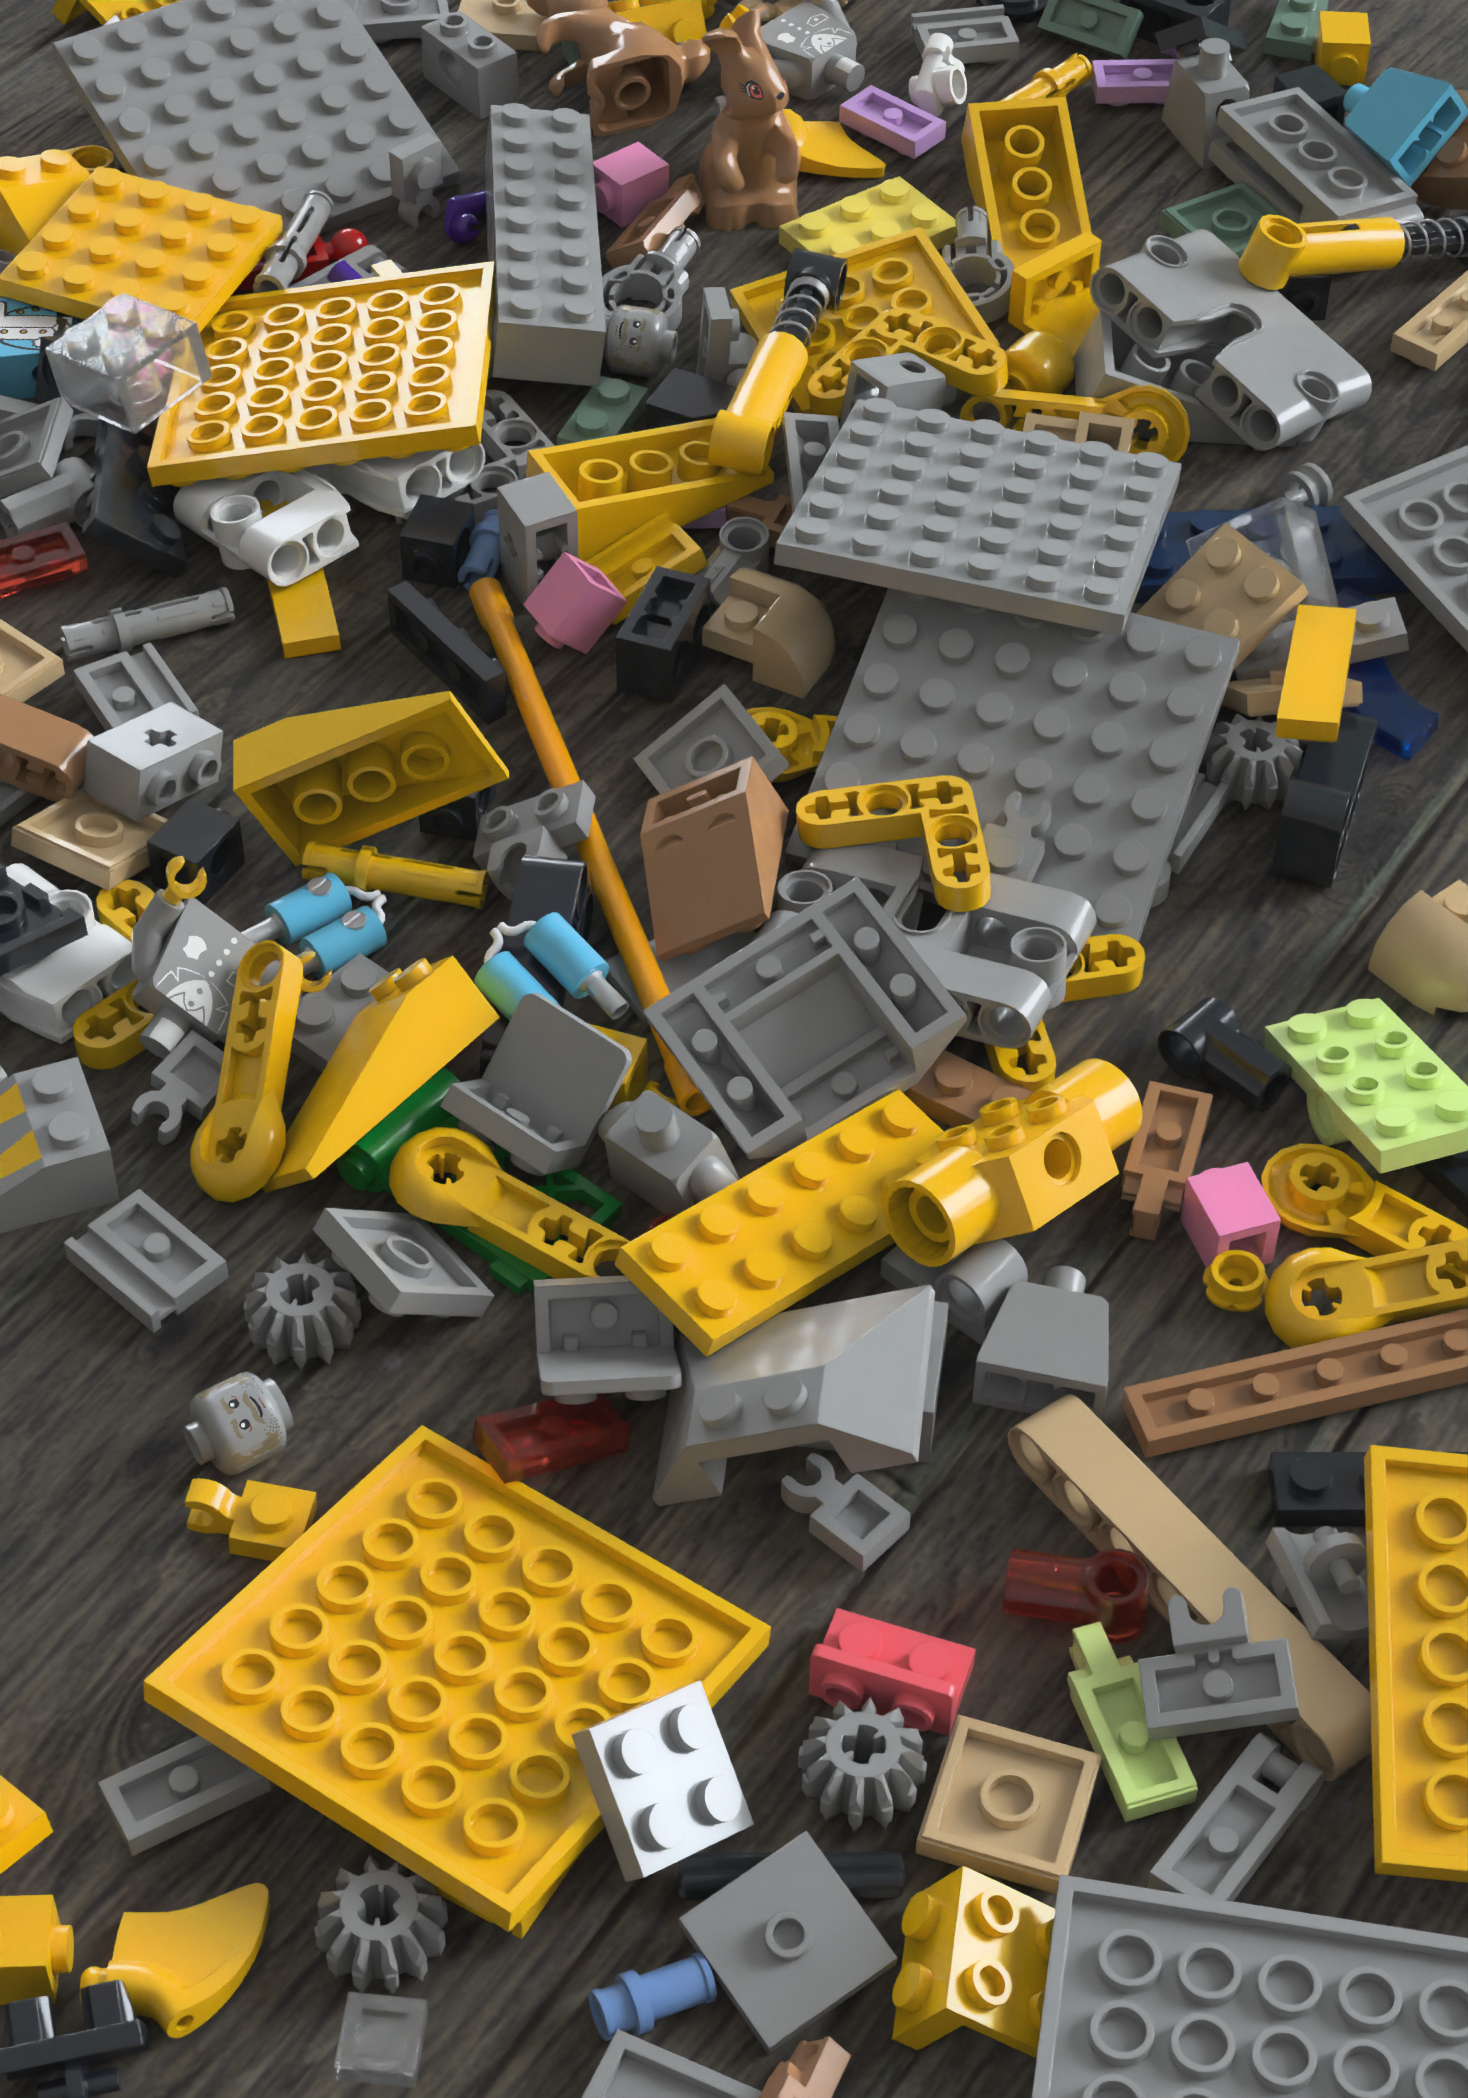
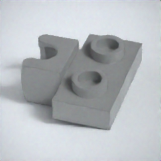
[473,780,596,901]
[1138,1587,1301,1740]

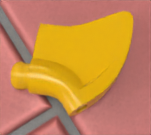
[782,109,886,178]
[80,1883,270,2039]

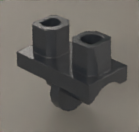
[0,1980,152,2098]

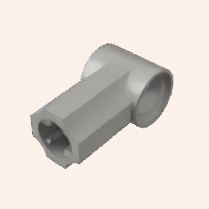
[0,457,95,547]
[696,517,770,618]

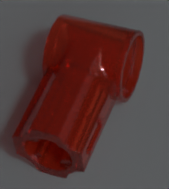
[1003,1548,1149,1644]

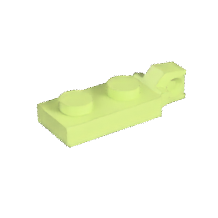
[1067,1621,1198,1822]

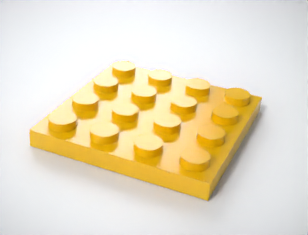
[0,166,283,348]
[730,226,1000,414]

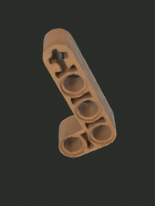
[0,694,94,802]

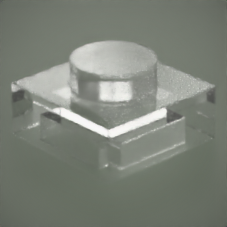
[334,1992,429,2088]

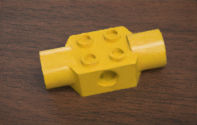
[882,1059,1142,1267]

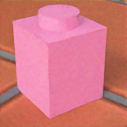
[593,142,669,228]
[523,552,628,654]
[1180,1162,1281,1268]

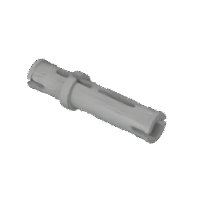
[253,190,334,293]
[59,587,235,662]

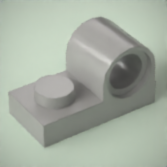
[696,287,758,387]
[880,1239,1028,1345]

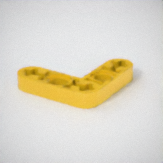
[807,308,1008,419]
[796,775,991,912]
[73,879,156,1070]
[984,934,1145,1092]

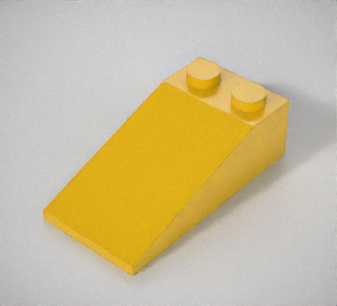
[961,97,1092,268]
[0,149,91,318]
[526,418,775,562]
[233,691,509,866]
[262,955,500,1193]

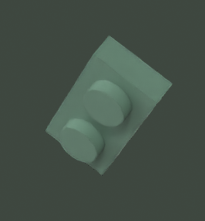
[1038,0,1144,60]
[1264,0,1329,62]
[557,376,649,446]

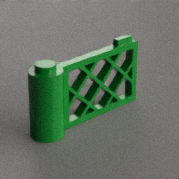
[337,1067,623,1296]

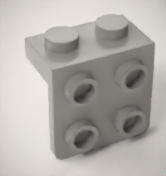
[440,993,632,1176]
[533,1275,682,1404]

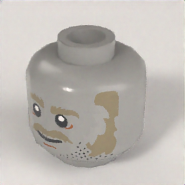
[602,305,678,378]
[183,1371,294,1476]

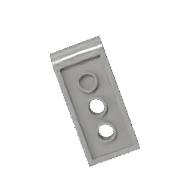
[1207,87,1425,227]

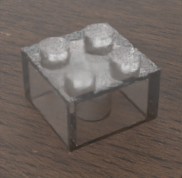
[45,293,213,434]

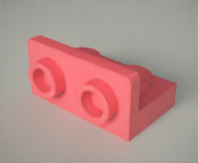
[808,1608,976,1736]

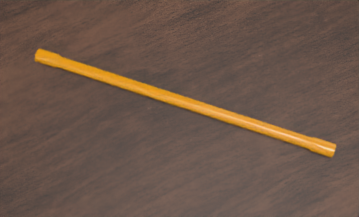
[469,577,711,1116]

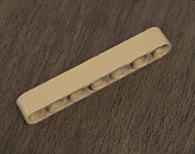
[1007,1394,1372,1781]

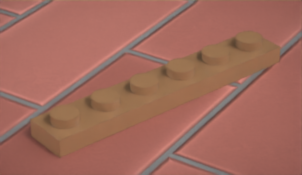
[1121,1308,1468,1458]

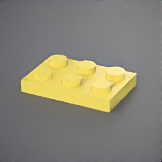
[779,176,957,256]

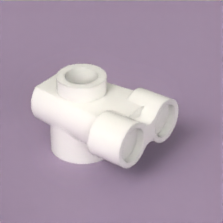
[909,33,967,117]

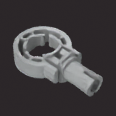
[942,206,1015,324]
[602,226,701,331]

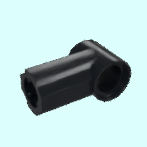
[1158,997,1292,1113]

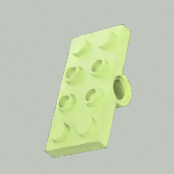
[1265,998,1468,1174]

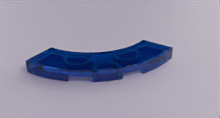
[1331,585,1440,761]

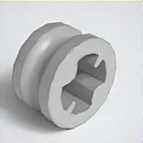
[1278,462,1333,508]

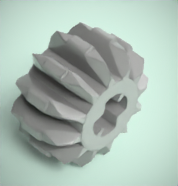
[1202,714,1303,810]
[244,1252,362,1371]
[798,1697,927,1832]
[314,1854,448,1995]

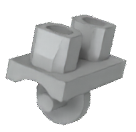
[1266,1526,1369,1657]

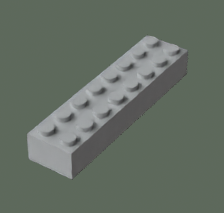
[485,103,606,386]

